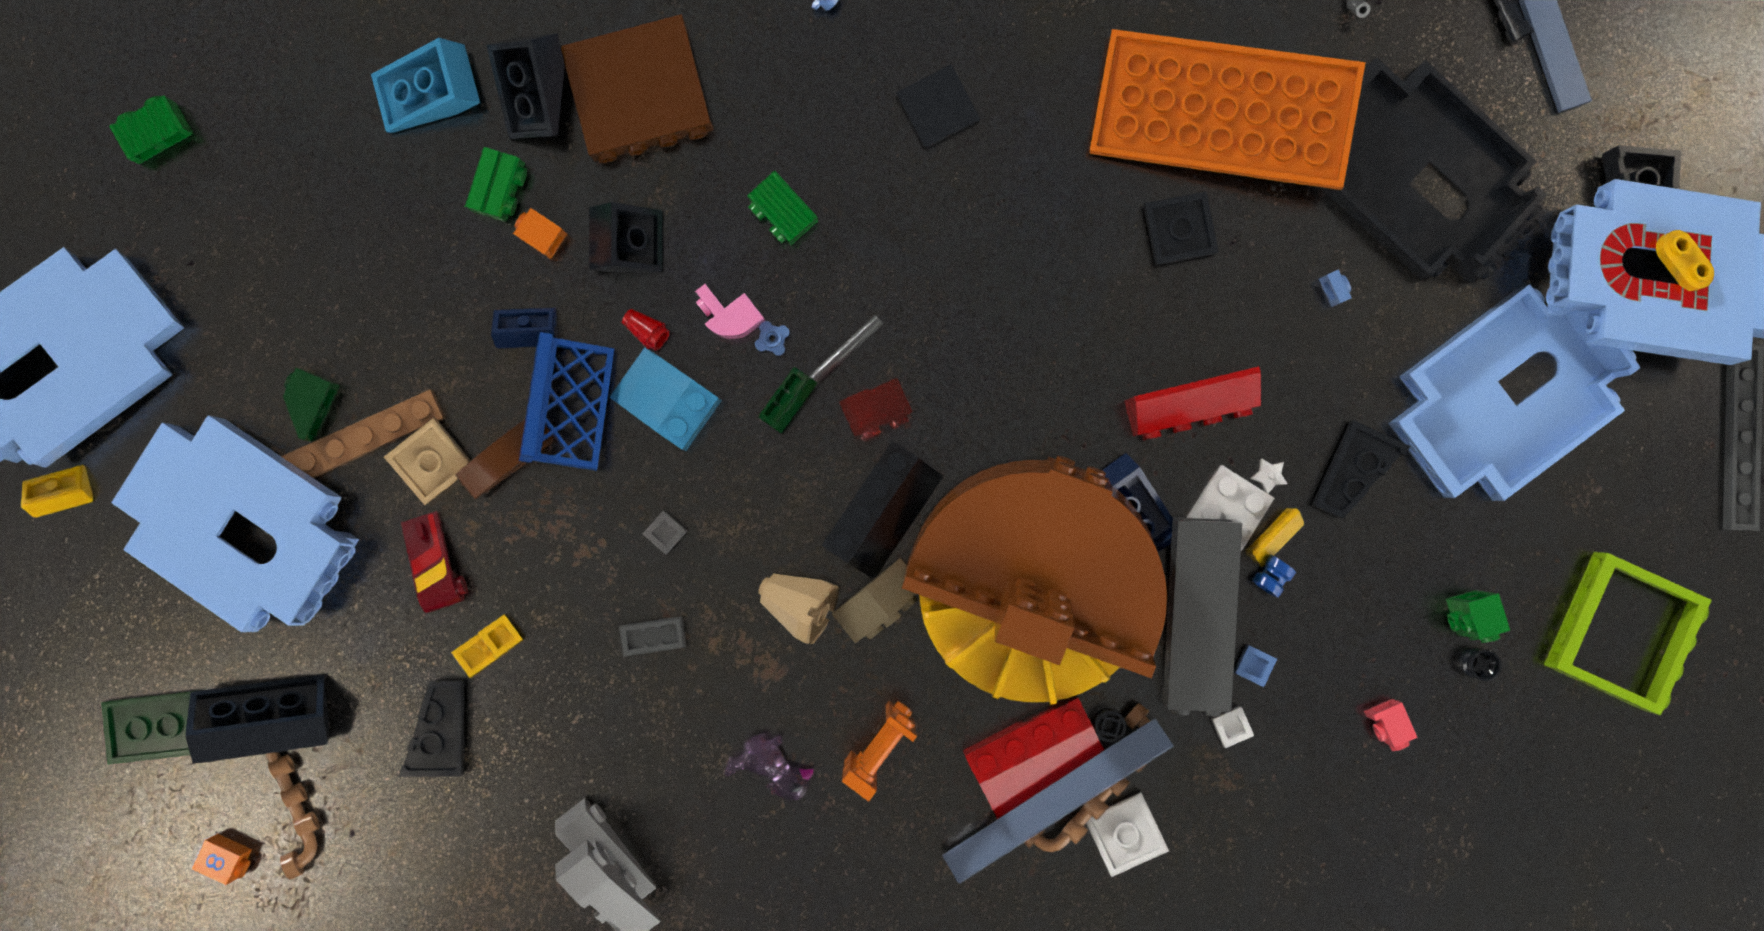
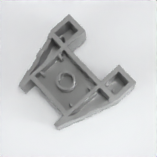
[555,798,661,931]

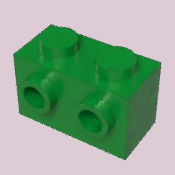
[1446,590,1511,643]

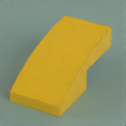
[451,614,523,678]

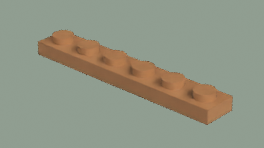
[281,389,446,478]

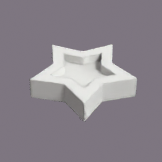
[1250,459,1287,494]

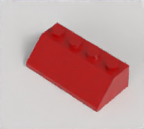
[1125,366,1261,441]

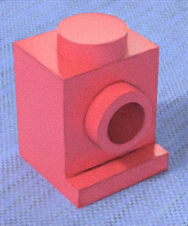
[1364,699,1418,751]

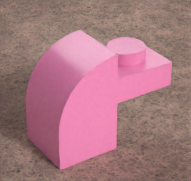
[695,284,765,339]

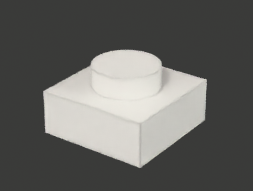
[1211,705,1254,748]

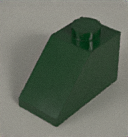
[283,367,341,441]

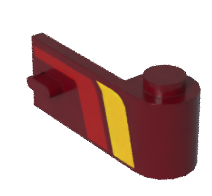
[401,511,468,613]

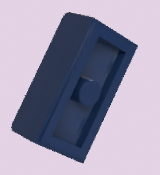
[491,308,558,348]

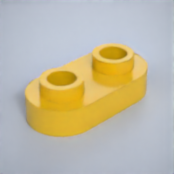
[1656,230,1714,291]

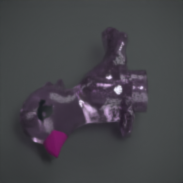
[723,733,814,801]

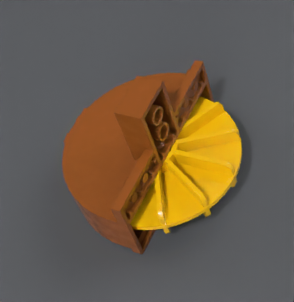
[902,455,1167,704]

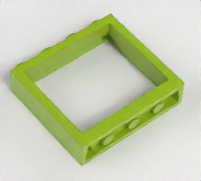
[1544,552,1712,716]

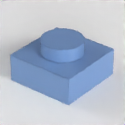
[1319,269,1351,307]
[1234,644,1277,687]

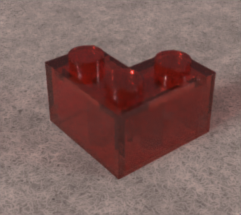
[839,378,912,442]

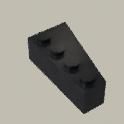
[1602,145,1682,281]

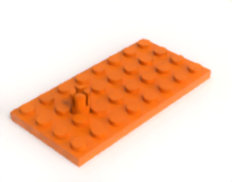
[1090,29,1366,190]

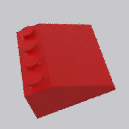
[963,695,1104,819]

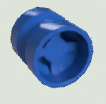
[1252,555,1296,598]

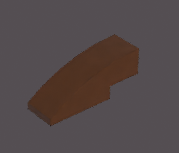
[455,419,554,500]

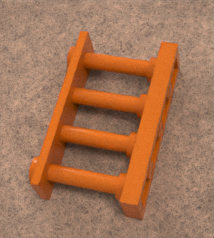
[842,700,917,802]

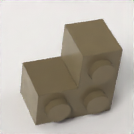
[832,558,918,643]

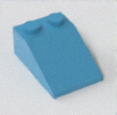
[371,38,480,133]
[610,347,722,451]

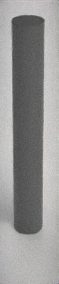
[809,315,883,387]

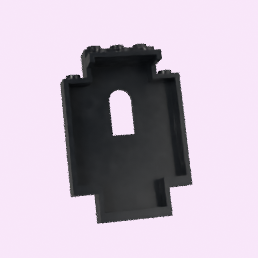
[1319,57,1547,283]

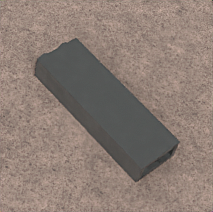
[1162,517,1242,716]

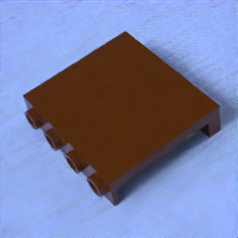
[561,14,714,163]

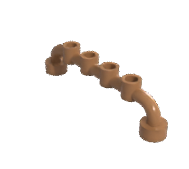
[1024,703,1150,852]
[265,752,320,880]

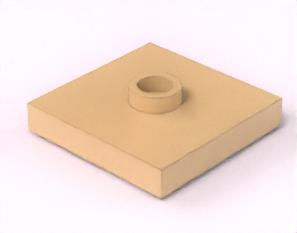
[384,417,471,505]

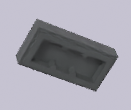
[619,616,687,657]

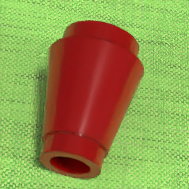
[622,309,670,351]

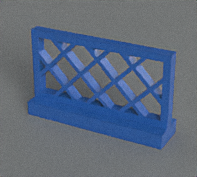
[519,332,614,471]

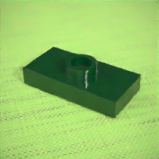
[758,367,817,433]

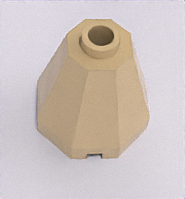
[758,574,840,644]

